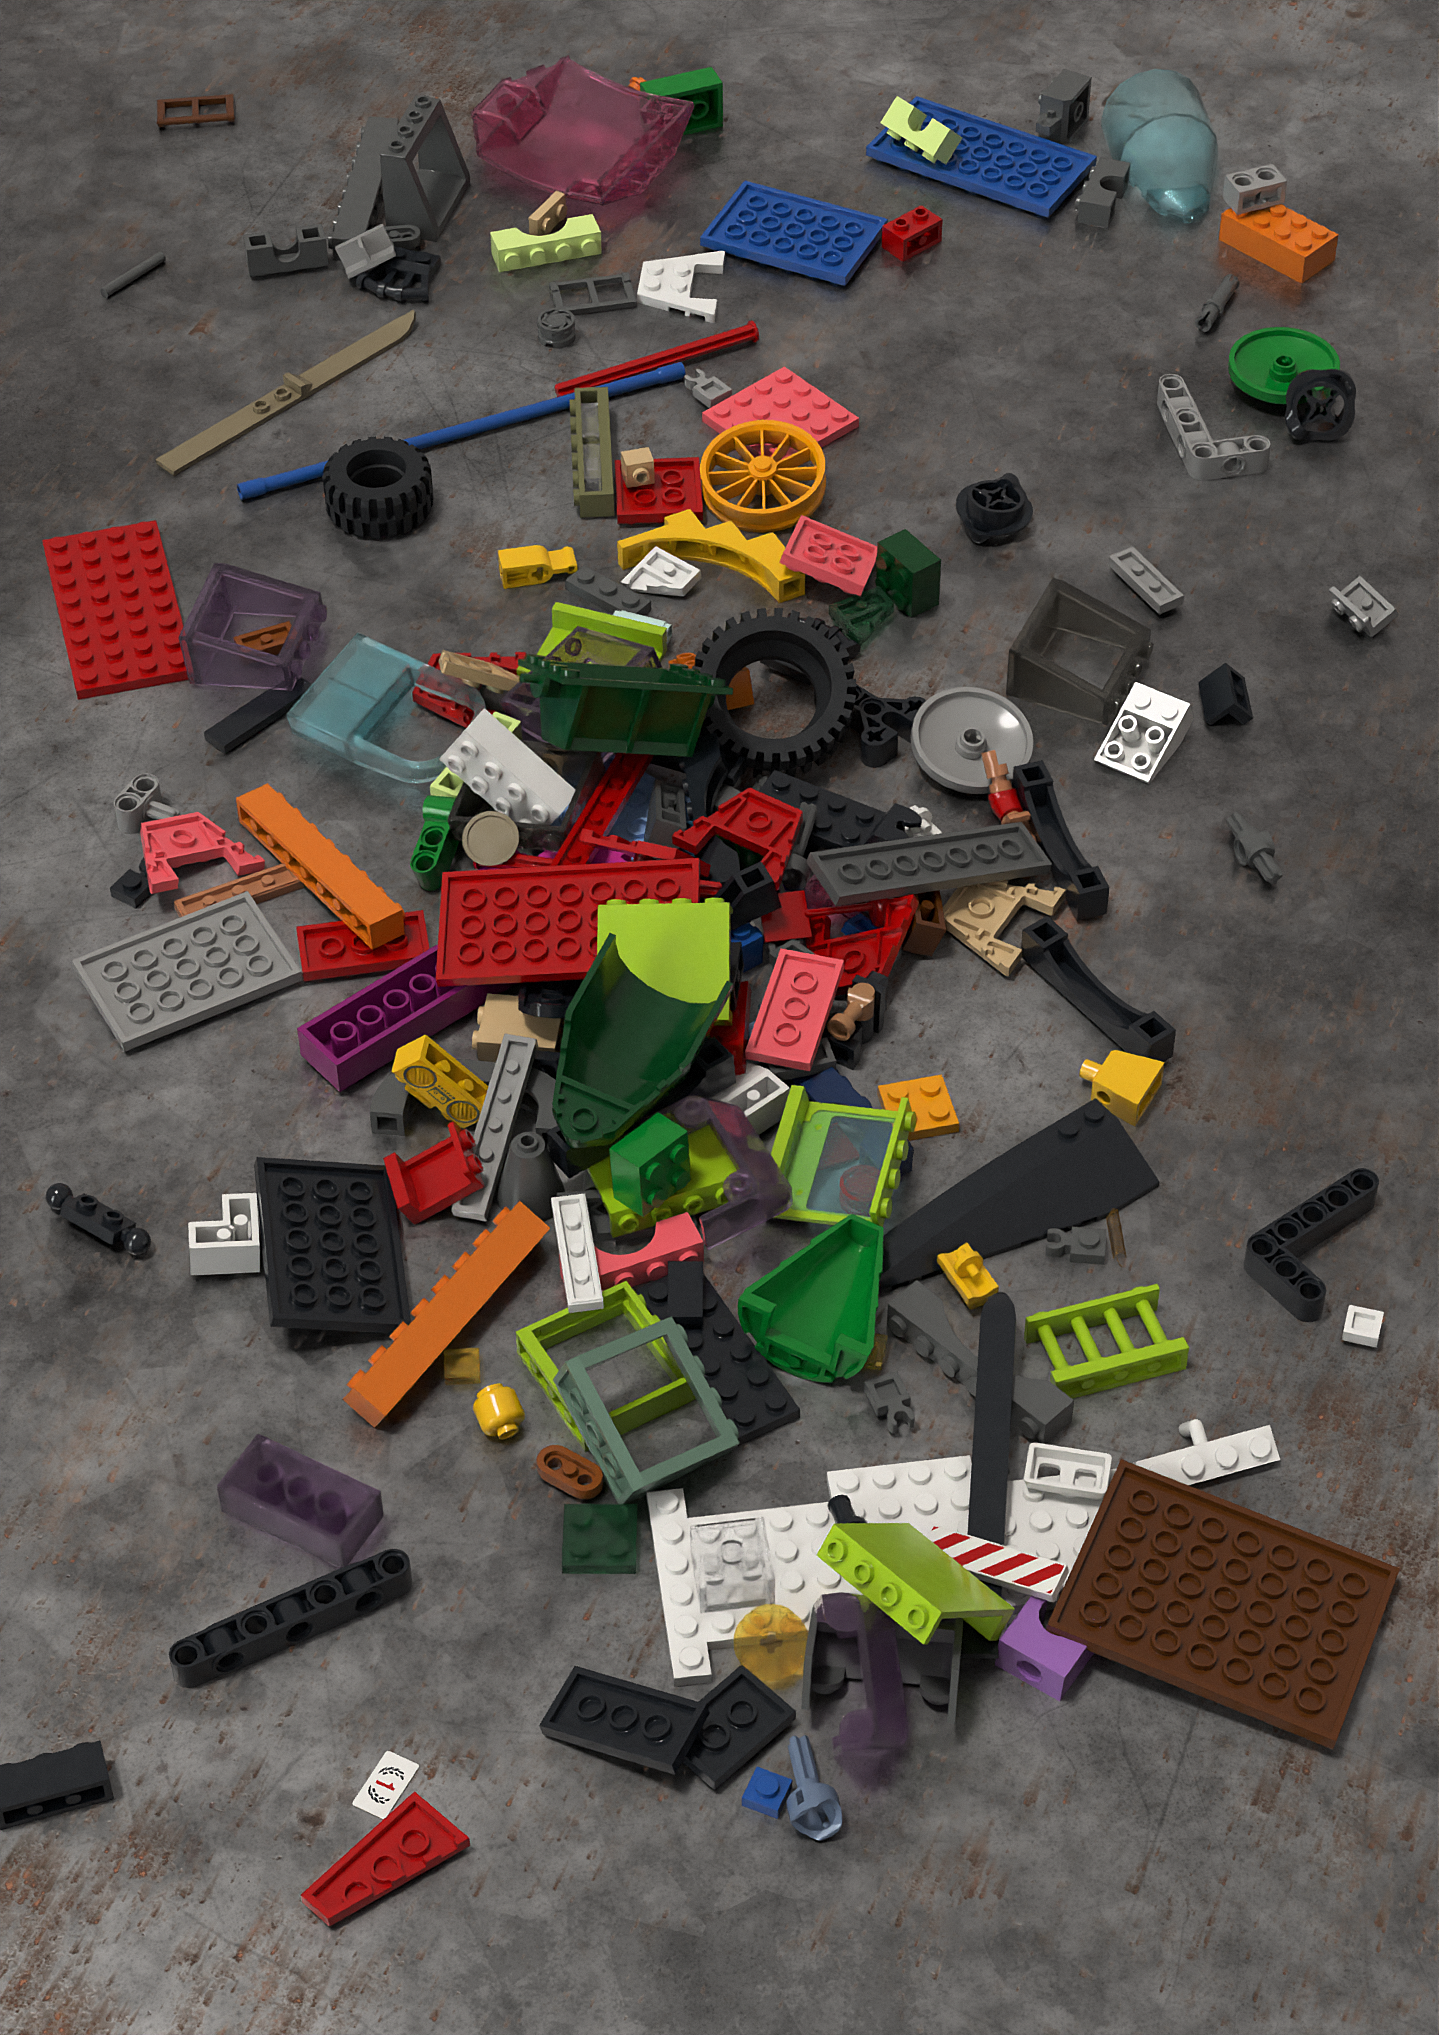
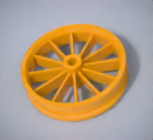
[700,420,826,533]

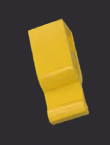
[498,545,578,589]

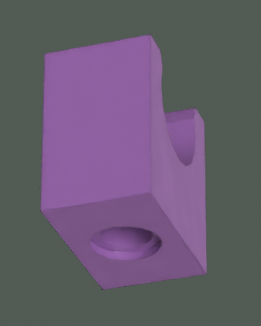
[995,1596,1095,1701]

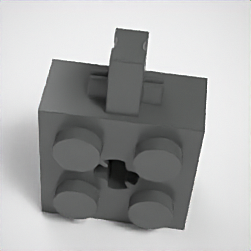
[1036,69,1092,144]

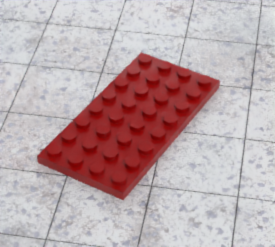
[42,520,196,700]
[436,858,701,987]

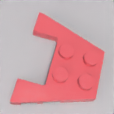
[140,812,265,894]

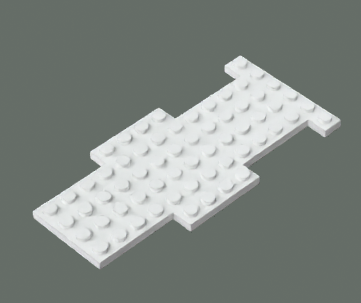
[647,1455,1116,1687]

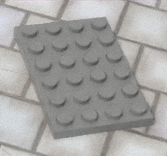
[72,891,303,1052]

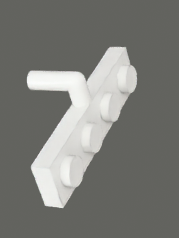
[1133,1419,1280,1485]

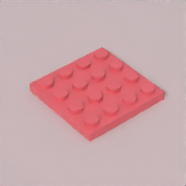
[702,366,859,460]

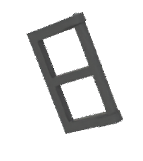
[549,272,637,315]

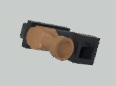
[825,971,889,1070]

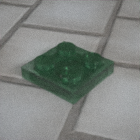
[562,1504,638,1574]

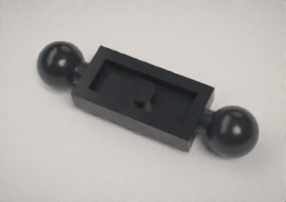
[46,1183,151,1255]

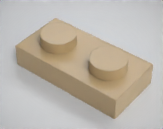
[529,191,567,236]

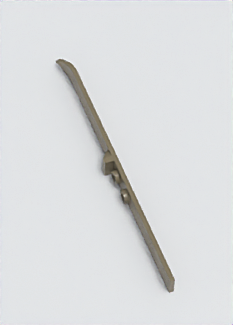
[156,310,416,476]

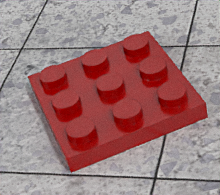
[614,457,703,524]

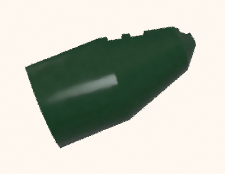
[552,933,733,1148]

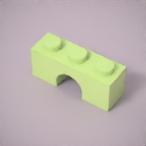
[880,96,963,165]

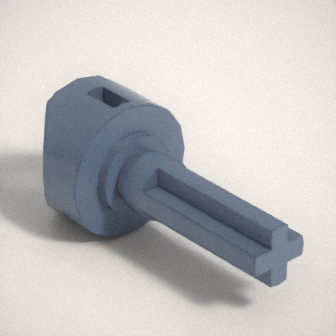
[787,1735,842,1841]

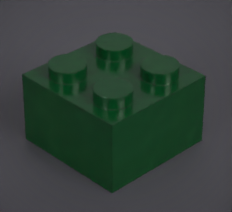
[875,529,941,618]

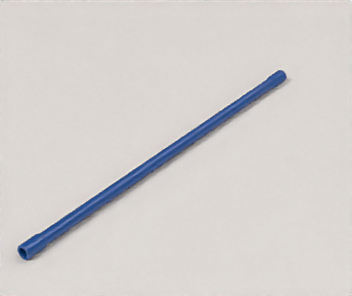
[237,362,686,500]

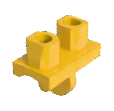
[937,1243,999,1310]

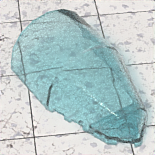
[1101,69,1218,223]

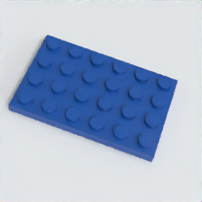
[700,181,888,286]

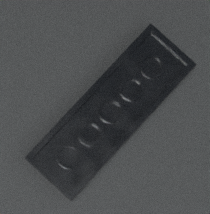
[635,1273,800,1446]

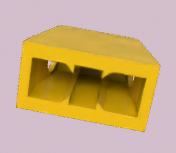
[1079,1050,1164,1126]

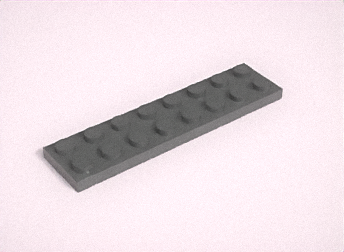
[806,822,1052,906]

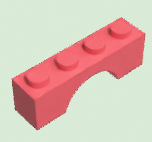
[559,1212,704,1291]

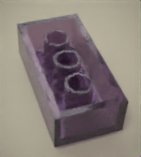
[217,1434,384,1568]

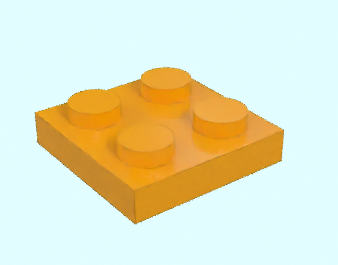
[877,1074,959,1141]

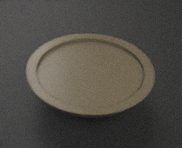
[462,811,519,866]

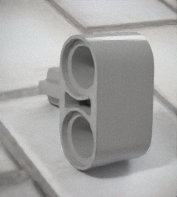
[114,773,180,834]

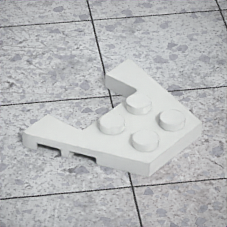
[637,251,725,323]

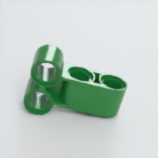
[410,795,470,891]

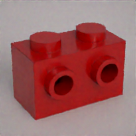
[882,205,943,262]

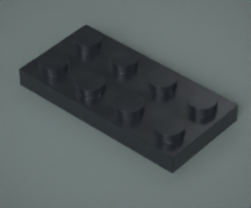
[539,1666,710,1775]

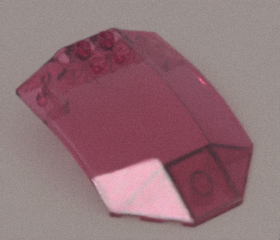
[471,55,694,206]

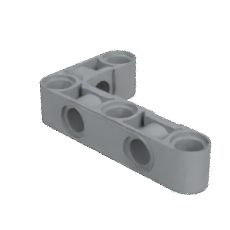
[1157,374,1271,481]

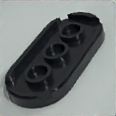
[518,979,584,1018]

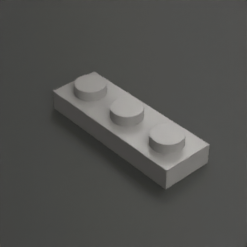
[1108,546,1184,614]

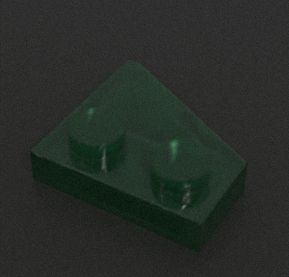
[828,586,894,646]

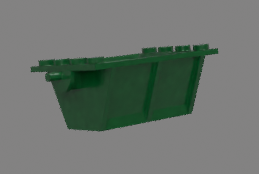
[518,654,733,757]

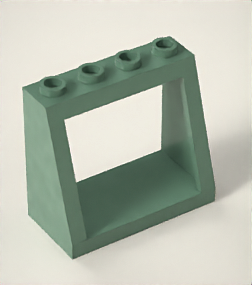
[553,1316,739,1507]

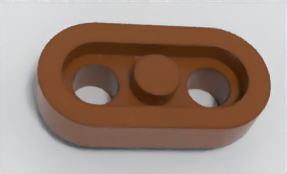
[537,1445,603,1499]

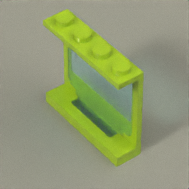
[757,1085,916,1227]

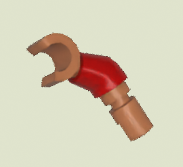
[981,750,1036,841]

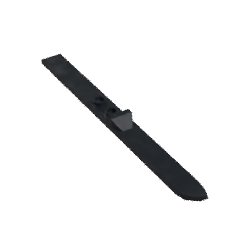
[961,1292,1016,1659]

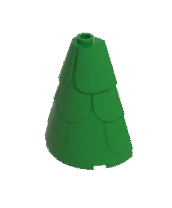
[737,1214,884,1382]

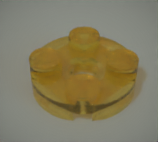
[734,1604,808,1682]

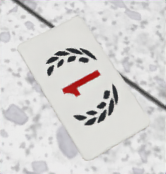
[352,1751,419,1819]

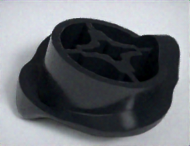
[1285,369,1356,441]
[956,473,1033,543]

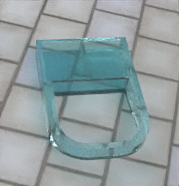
[286,632,486,783]

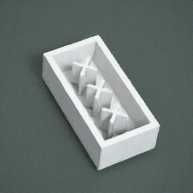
[439,708,579,843]

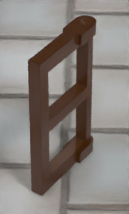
[157,94,235,128]

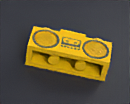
[392,1034,489,1129]

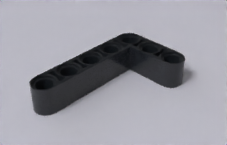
[1244,1168,1379,1322]

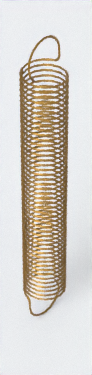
[1106,1208,1126,1267]

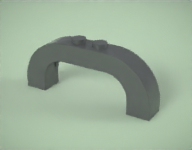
[369,1058,557,1150]

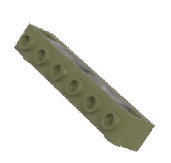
[569,387,614,518]

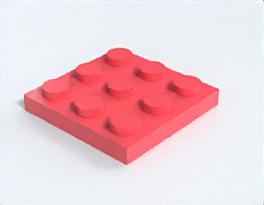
[779,515,877,596]

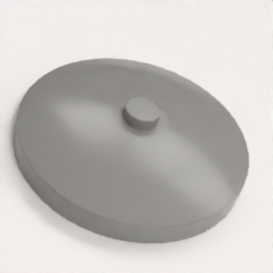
[910,687,1033,794]

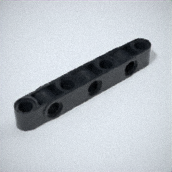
[169,1548,412,1688]

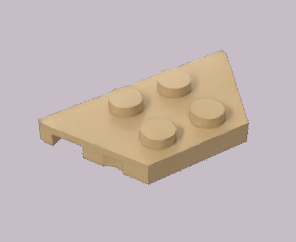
[439,650,539,699]

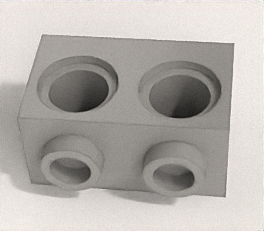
[1223,164,1287,215]

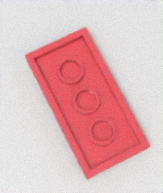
[745,948,844,1071]

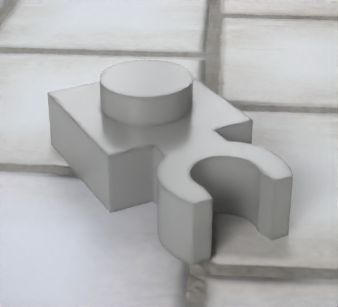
[684,369,732,408]

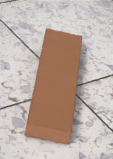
[174,863,304,917]

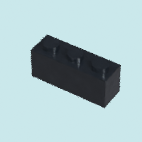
[0,1740,114,1830]

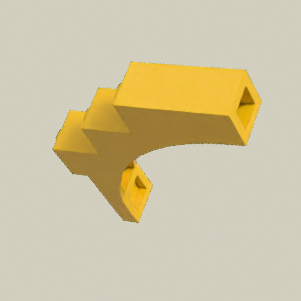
[617,509,805,603]

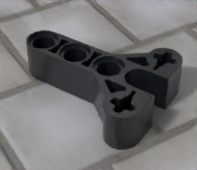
[814,684,926,768]

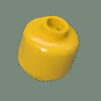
[473,1383,525,1440]

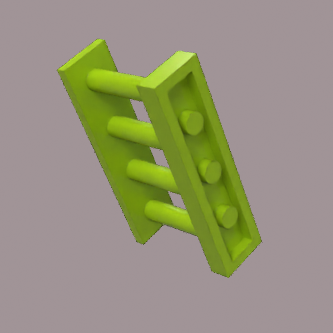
[1024,1284,1189,1399]

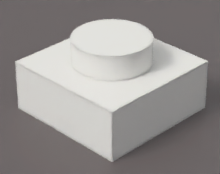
[1342,1305,1384,1348]

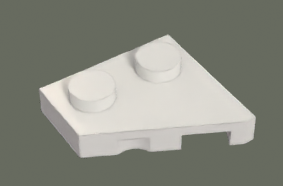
[621,546,702,596]

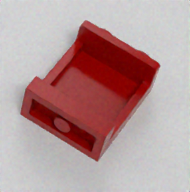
[383,1121,485,1225]

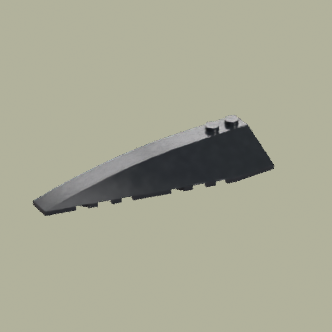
[878,1098,1160,1295]

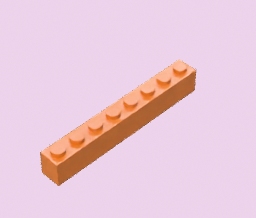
[236,783,405,950]
[342,1201,550,1428]

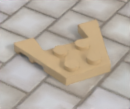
[943,880,1066,977]

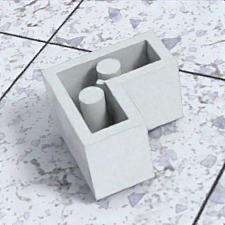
[188,1193,260,1275]

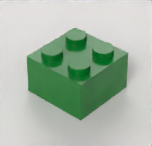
[609,1112,691,1217]

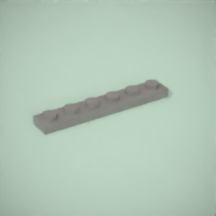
[451,1034,538,1221]

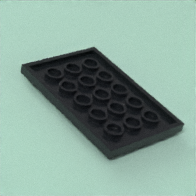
[254,1157,411,1333]

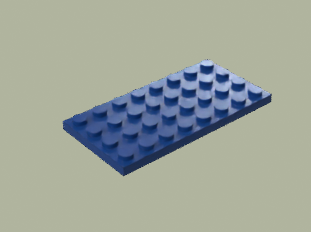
[866,96,1097,218]

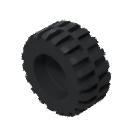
[322,436,434,539]

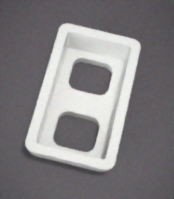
[1024,1442,1112,1500]

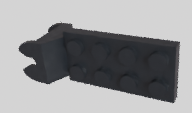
[759,770,922,850]

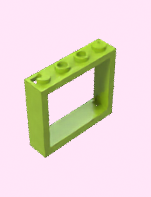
[515,1281,696,1452]

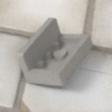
[1329,576,1399,638]

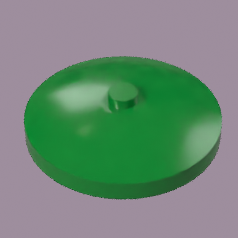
[1228,327,1340,404]

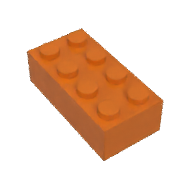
[1219,204,1338,284]

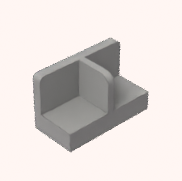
[335,223,396,279]

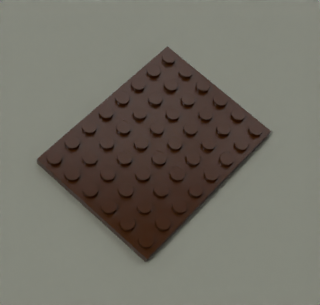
[1046,1459,1400,1749]

